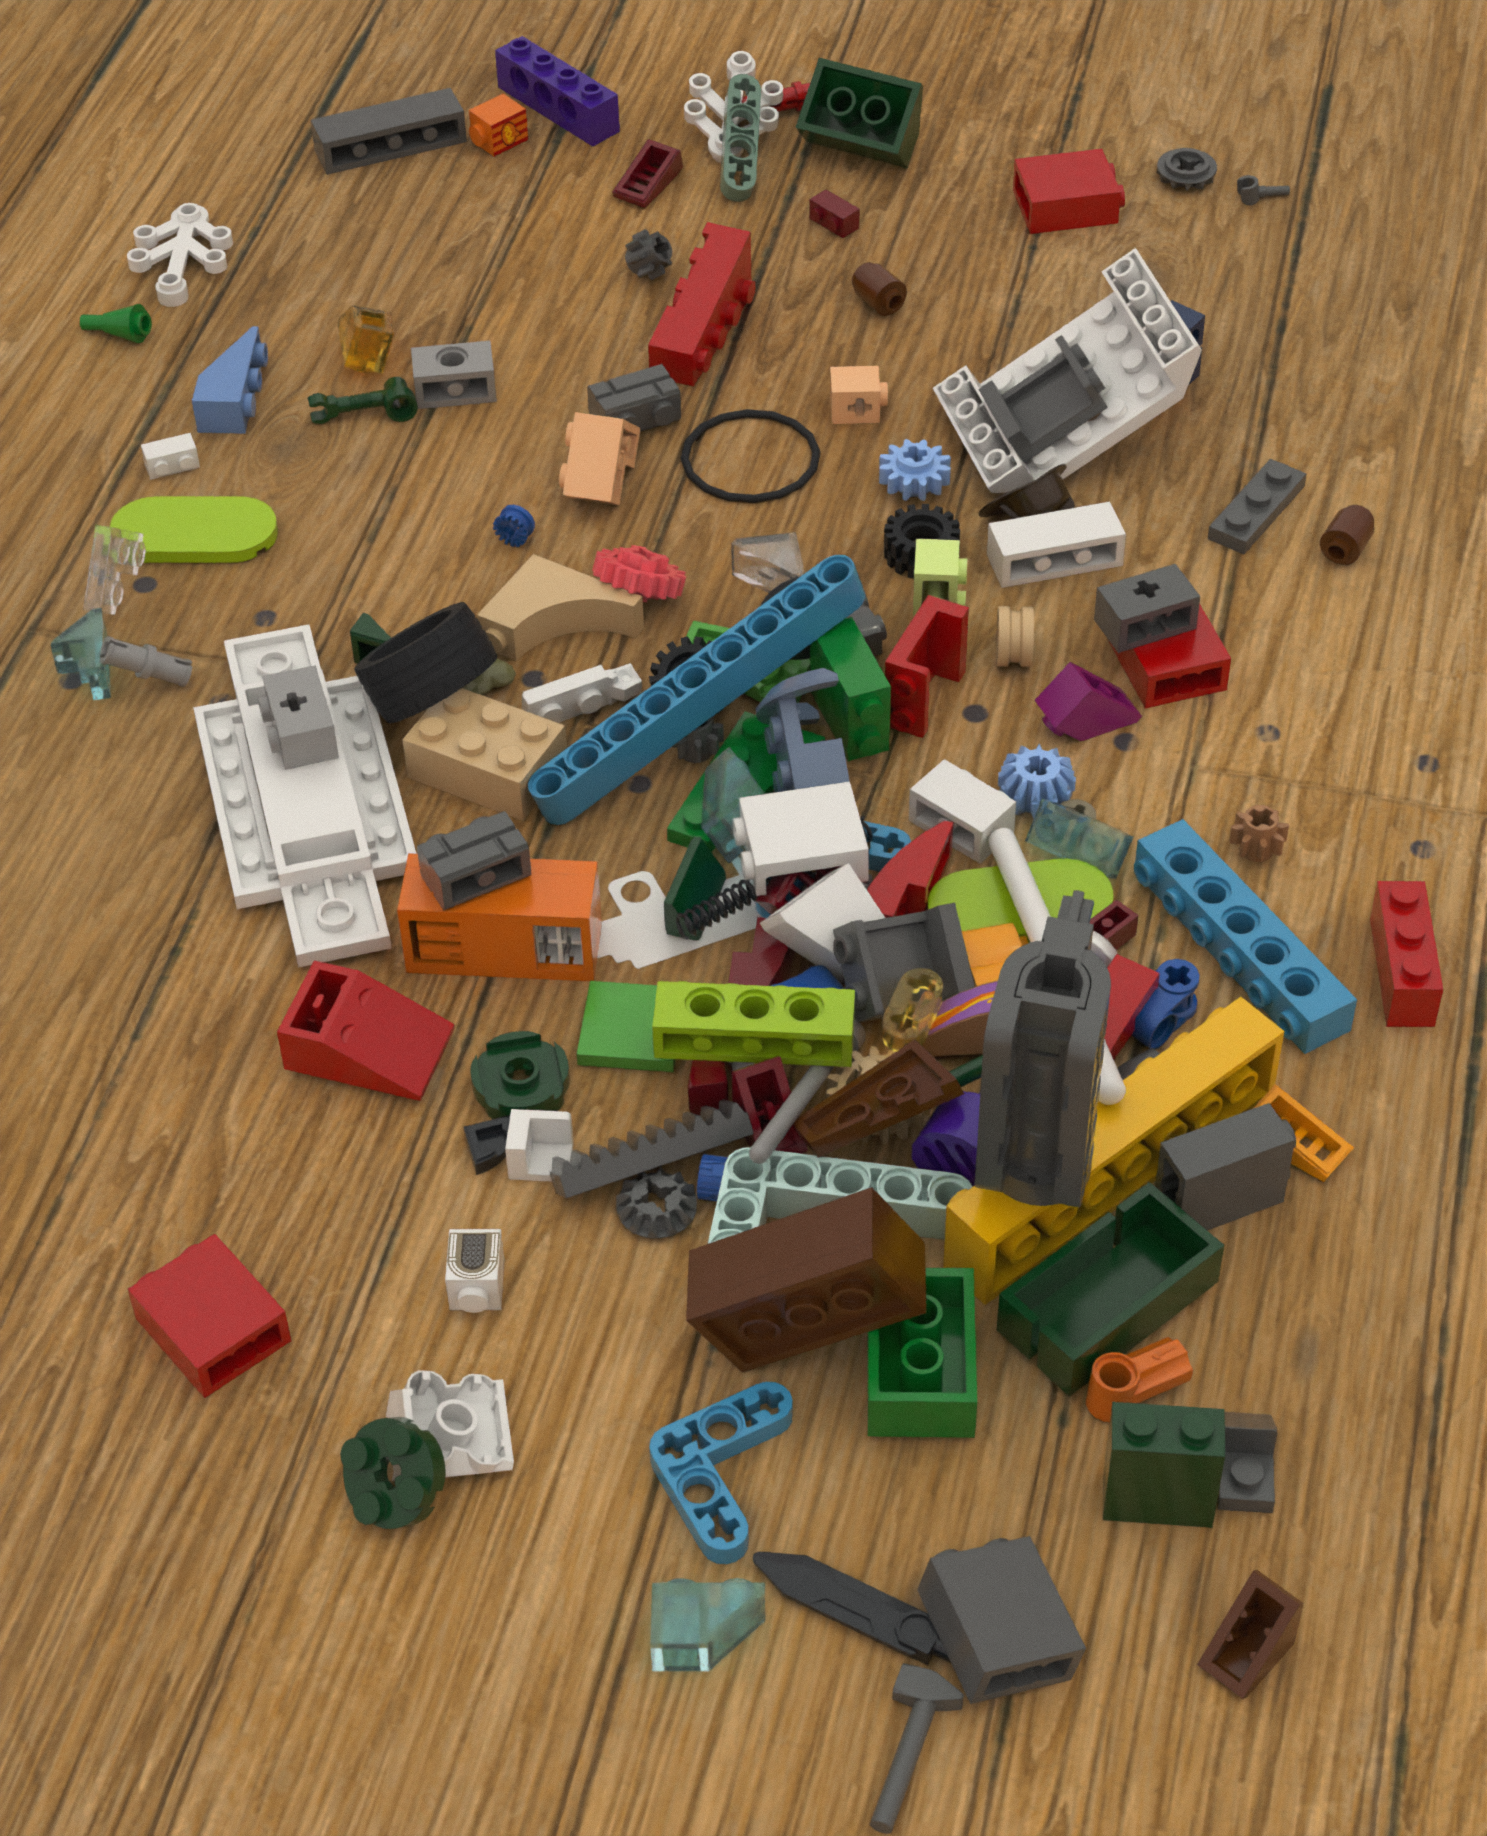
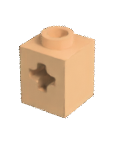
[830,366,888,424]

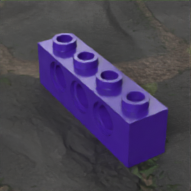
[495,36,620,147]

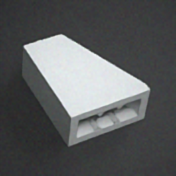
[760,863,885,984]

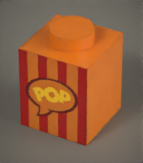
[469,93,528,157]

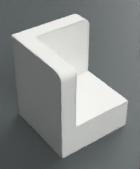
[505,1109,574,1181]

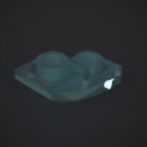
[1025,798,1134,879]

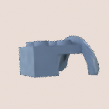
[756,668,850,793]

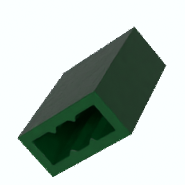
[1103,1402,1225,1528]

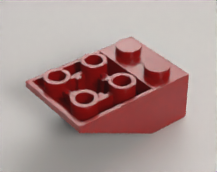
[277,960,455,1101]

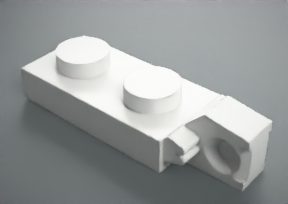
[522,663,642,723]

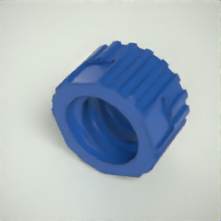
[697,1154,728,1201]

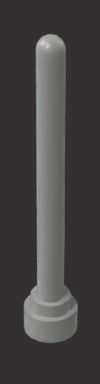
[749,1019,866,1164]

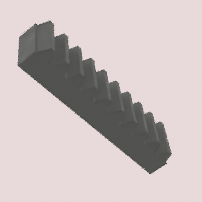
[549,1099,754,1198]

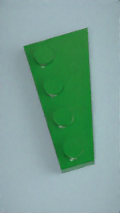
[667,711,825,852]

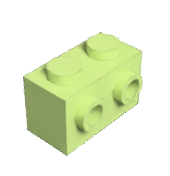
[913,539,968,617]

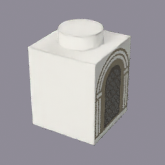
[445,1229,505,1313]

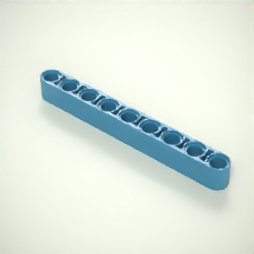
[528,555,865,825]

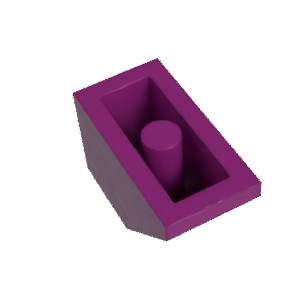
[1035,662,1142,741]

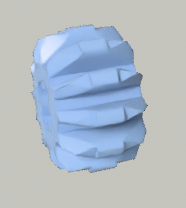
[998,743,1076,820]

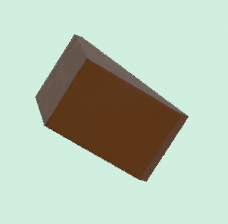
[1197,1570,1304,1699]

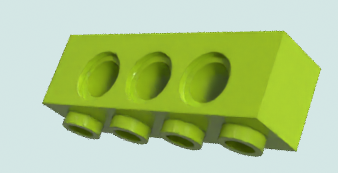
[652,981,855,1067]

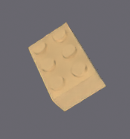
[402,688,567,821]

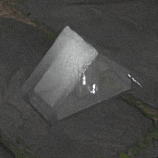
[731,532,805,593]

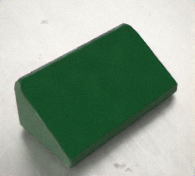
[664,837,726,941]

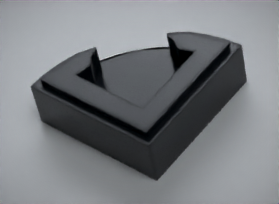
[463,1115,510,1175]

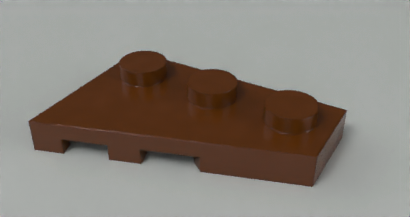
[793,1039,964,1158]

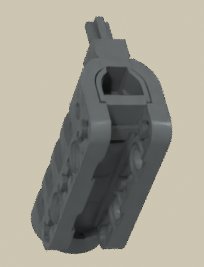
[975,890,1111,1208]

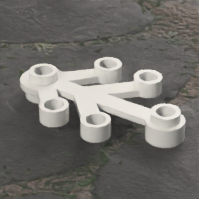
[684,51,783,163]
[127,203,233,307]

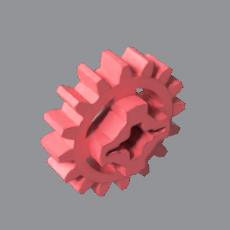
[592,545,686,602]

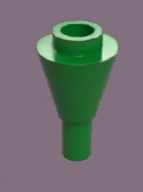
[79,304,152,343]

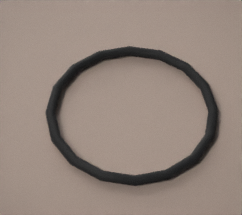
[680,409,821,503]

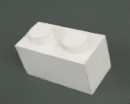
[141,433,200,480]

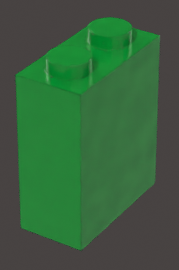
[810,617,891,761]

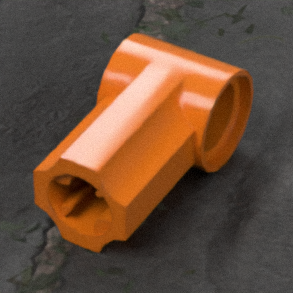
[1086,1337,1193,1422]

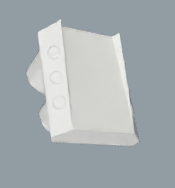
[386,1370,514,1481]

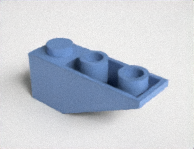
[192,326,268,434]

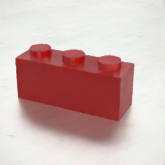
[1370,881,1444,1027]

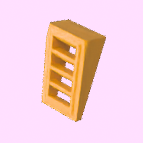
[1253,1084,1354,1182]

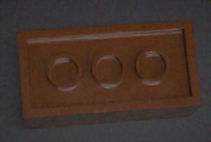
[686,1187,926,1373]

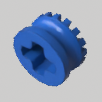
[493,504,535,547]

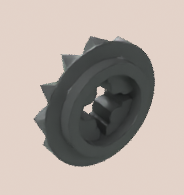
[1156,148,1217,191]
[616,1166,697,1238]

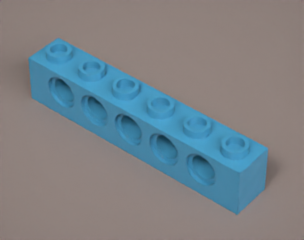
[1134,819,1357,1054]

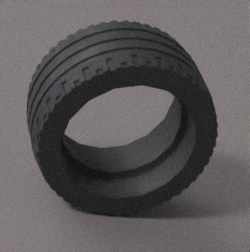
[354,602,497,723]

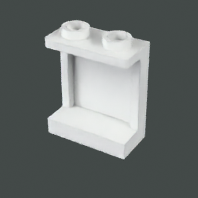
[732,782,869,896]

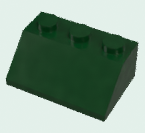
[795,58,923,168]

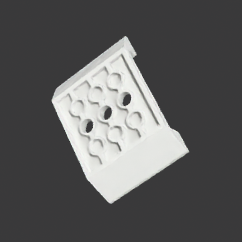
[933,248,1202,493]

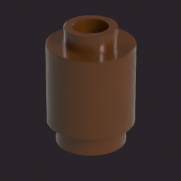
[852,262,907,316]
[1320,505,1374,565]

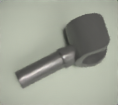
[1237,175,1290,205]

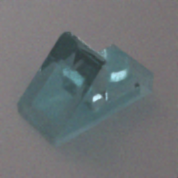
[51,608,111,700]

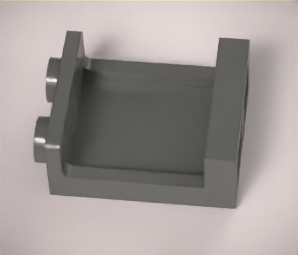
[978,335,1108,463]
[833,903,975,1023]

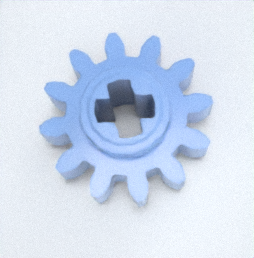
[879,439,951,501]

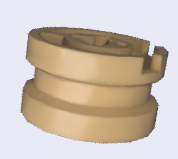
[996,606,1034,667]

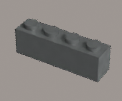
[310,88,467,175]

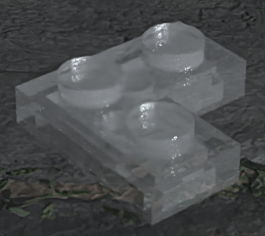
[83,525,146,615]

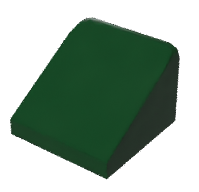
[350,613,391,664]

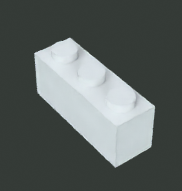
[987,502,1126,588]

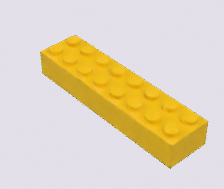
[943,997,1284,1305]

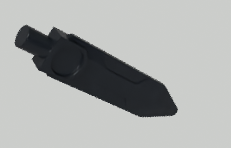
[753,1552,951,1666]

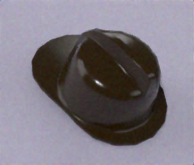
[978,463,1075,519]

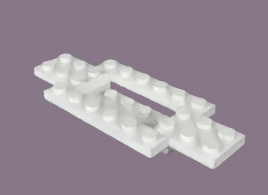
[193,625,416,968]

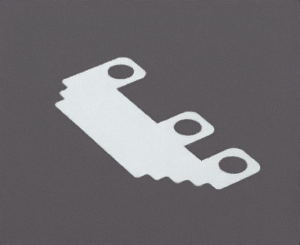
[597,840,764,969]

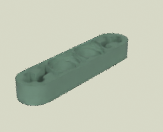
[720,74,761,202]

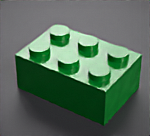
[867,1268,978,1438]

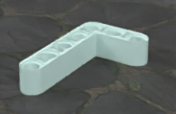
[708,1147,972,1244]

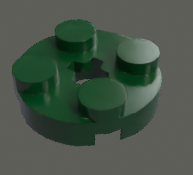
[470,1031,570,1119]
[340,1417,446,1529]

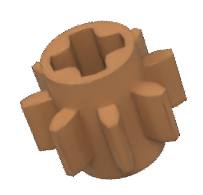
[1229,805,1289,862]

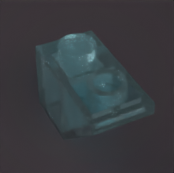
[701,747,765,863]
[650,1578,766,1671]

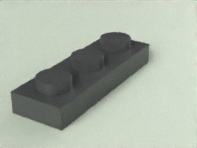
[1208,459,1307,554]

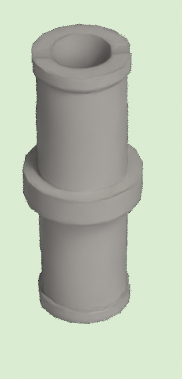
[99,636,192,687]

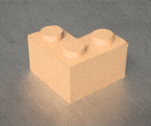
[559,412,640,506]

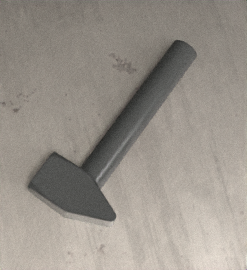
[870,1663,964,1834]

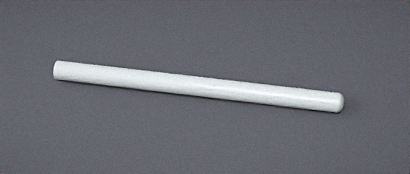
[988,828,1126,1105]

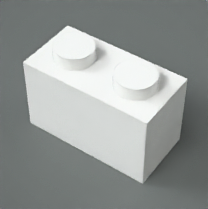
[909,759,1016,864]

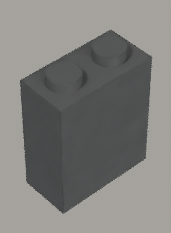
[1155,1103,1296,1231]
[917,1536,1086,1704]

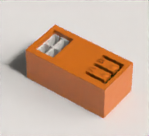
[397,853,602,981]

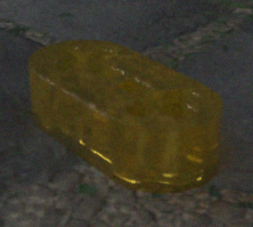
[882,968,943,1052]

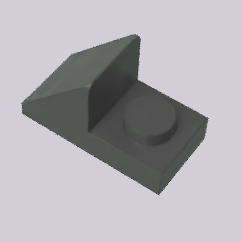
[1217,1412,1278,1513]

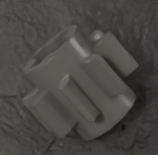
[625,229,672,280]
[672,716,724,763]

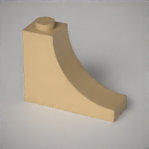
[477,554,644,661]

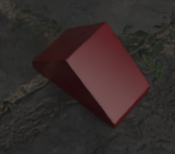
[732,1056,809,1154]

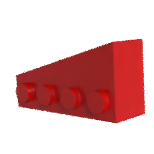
[648,222,756,387]

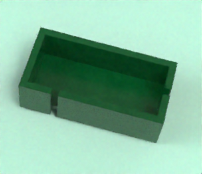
[996,1182,1224,1397]

